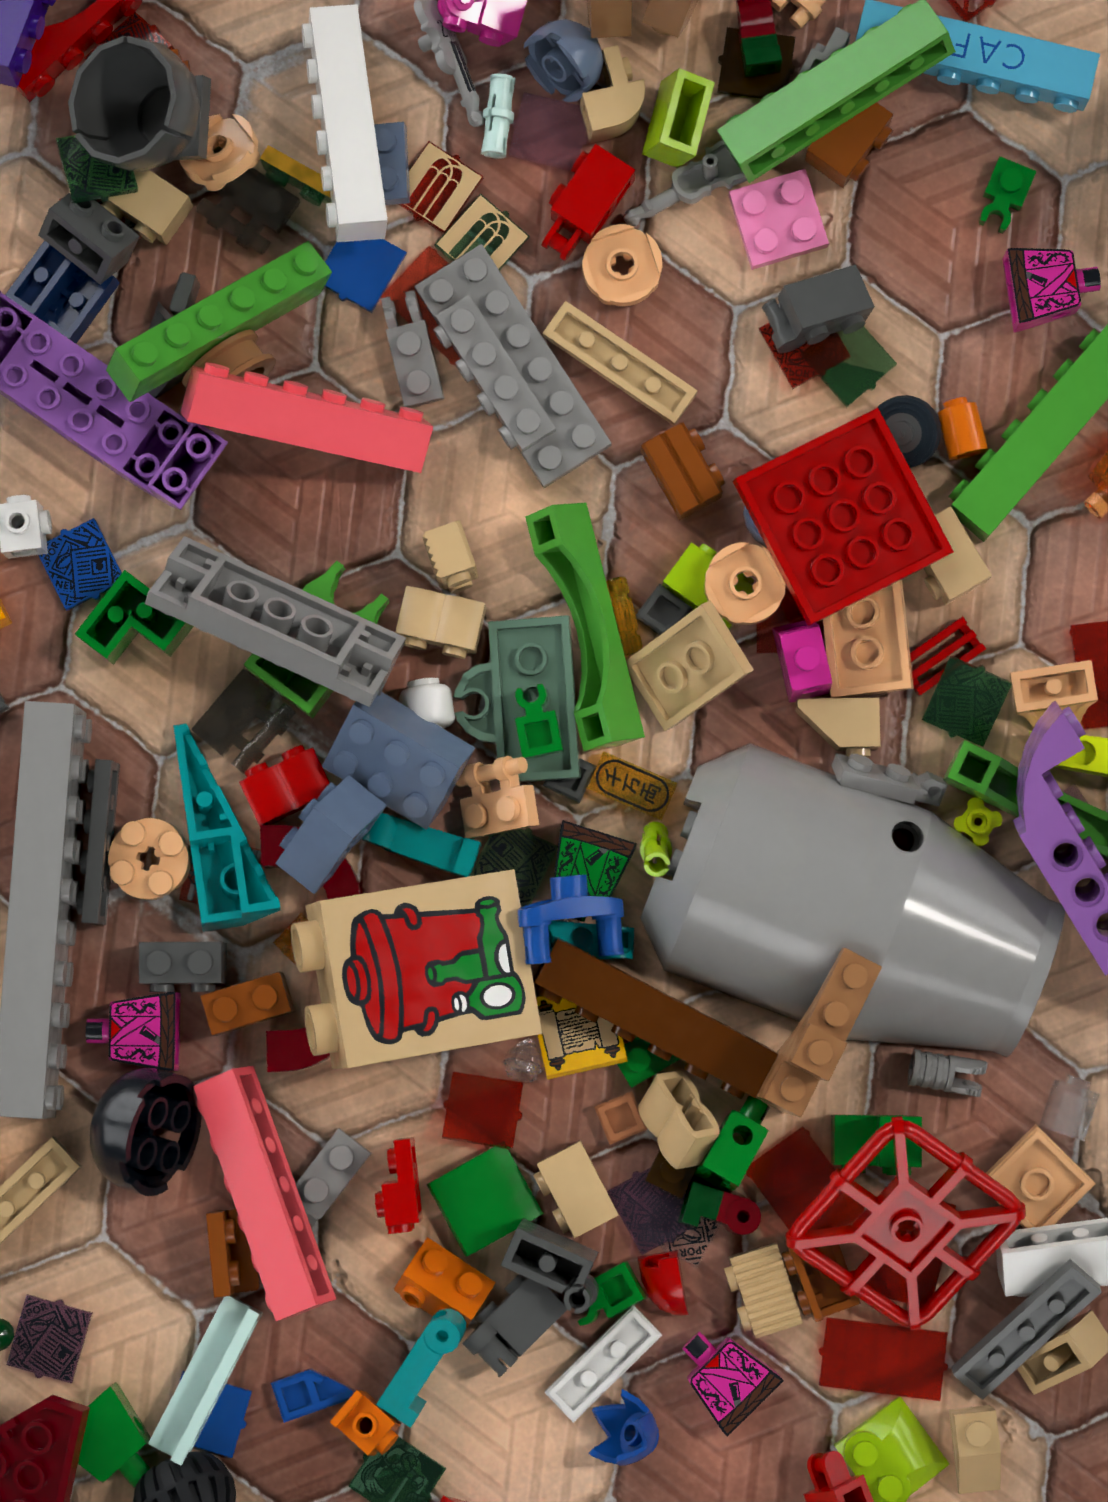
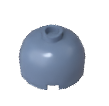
[524,19,604,102]

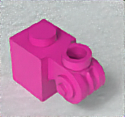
[437,0,527,47]

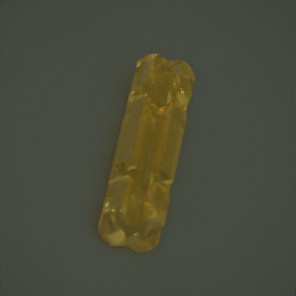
[606,577,643,656]

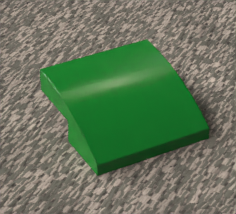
[426,1141,543,1257]

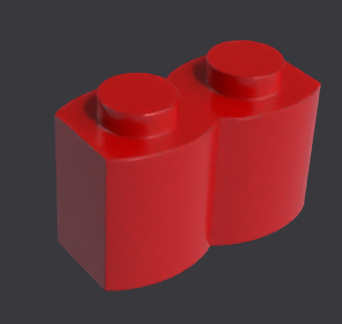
[239,745,330,826]

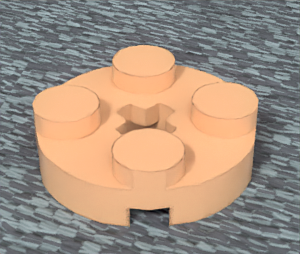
[179,114,260,191]
[582,224,662,306]
[704,542,786,625]
[108,818,192,900]

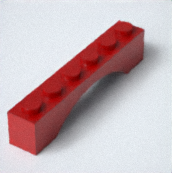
[15,0,142,102]

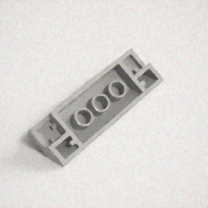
[145,536,406,707]

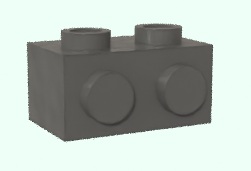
[38,187,140,285]
[139,942,227,992]

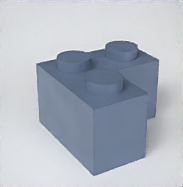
[275,775,387,894]

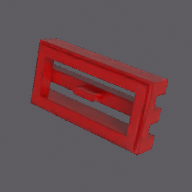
[910,616,986,696]

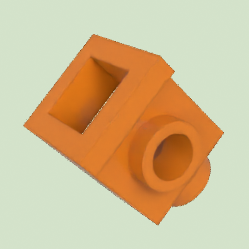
[330,1390,401,1456]

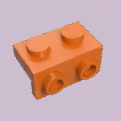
[394,1237,496,1328]

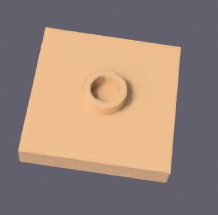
[986,1124,1096,1228]

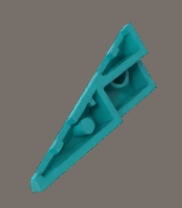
[173,724,281,932]

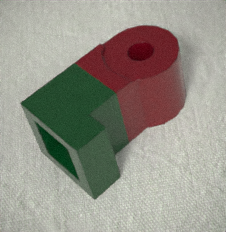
[736,0,782,77]
[677,1182,761,1235]

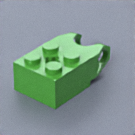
[244,561,390,719]

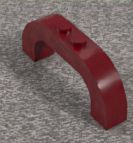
[260,825,362,1072]

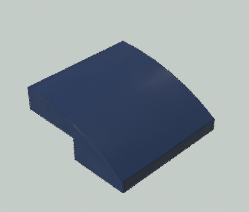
[5,240,120,344]

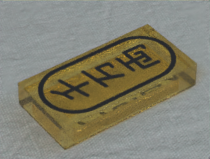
[587,751,678,822]

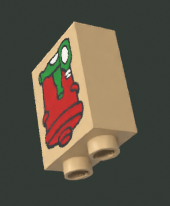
[291,869,542,1069]

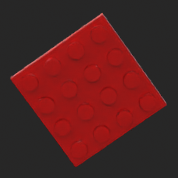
[732,408,954,627]

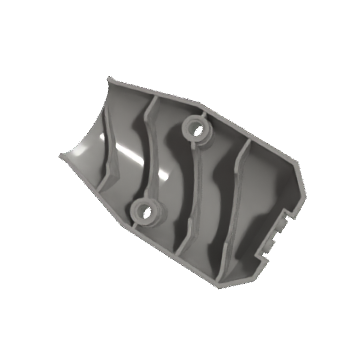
[640,743,1065,1057]

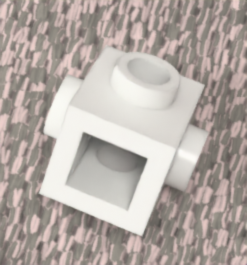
[0,495,52,559]

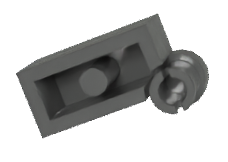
[762,265,875,353]
[501,1218,599,1314]
[462,1274,568,1377]

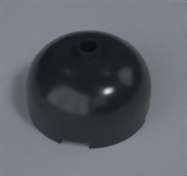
[90,1068,202,1196]

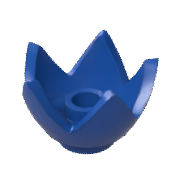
[589,1389,659,1466]

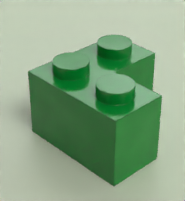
[75,570,194,665]
[831,1115,922,1175]

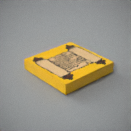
[536,996,628,1080]

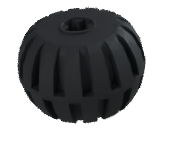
[133,1451,236,1502]

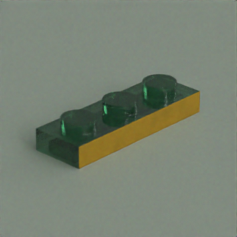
[260,145,332,206]

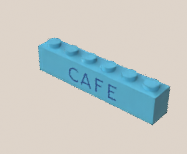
[855,0,1100,113]

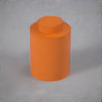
[937,397,988,461]

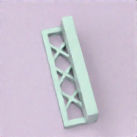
[148,1296,263,1466]

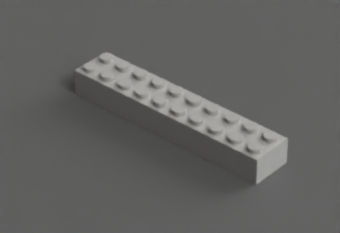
[0,701,92,1119]

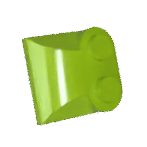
[834,1395,950,1502]

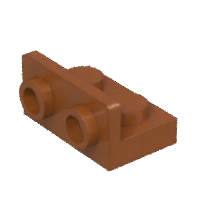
[206,1209,260,1298]

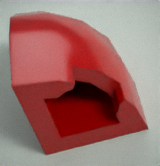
[637,1250,689,1316]

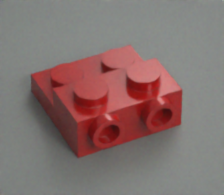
[375,1137,423,1234]

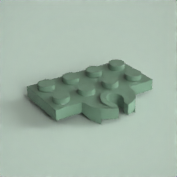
[453,615,581,784]

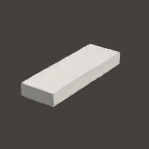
[545,1306,662,1423]

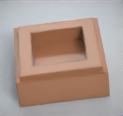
[594,1091,647,1145]

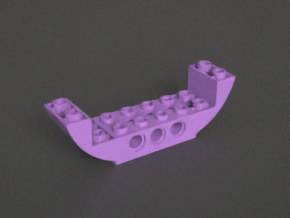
[0,291,228,510]
[1013,701,1108,976]

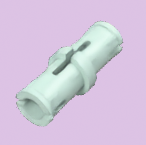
[481,73,516,159]

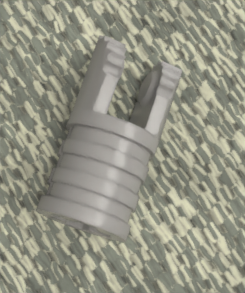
[908,1049,988,1097]

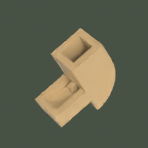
[580,45,645,144]

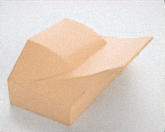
[1009,660,1098,728]

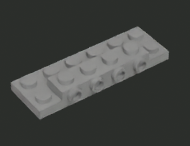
[414,244,612,488]

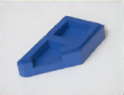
[271,1368,355,1423]

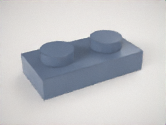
[374,122,410,205]

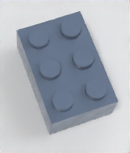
[322,692,475,830]

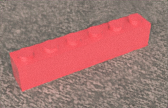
[180,362,433,473]
[193,1066,336,1321]

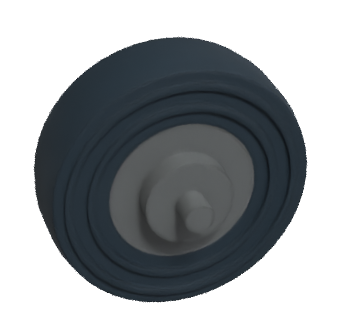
[877,395,941,468]

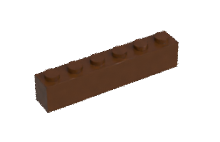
[533,936,778,1099]

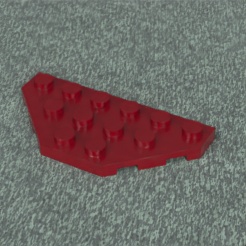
[0,1395,90,1502]

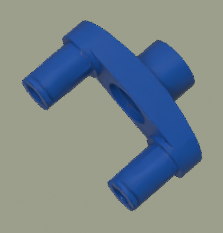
[517,875,625,964]

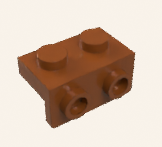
[781,1224,861,1322]

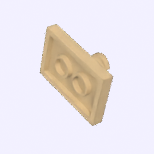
[626,600,754,731]

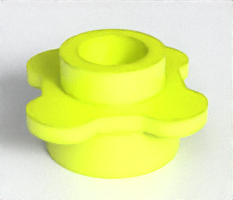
[954,797,1003,846]

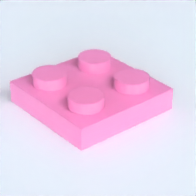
[728,169,829,270]

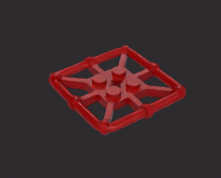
[785,1116,1026,1331]

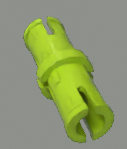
[640,821,672,877]

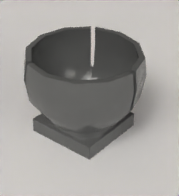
[68,36,211,171]

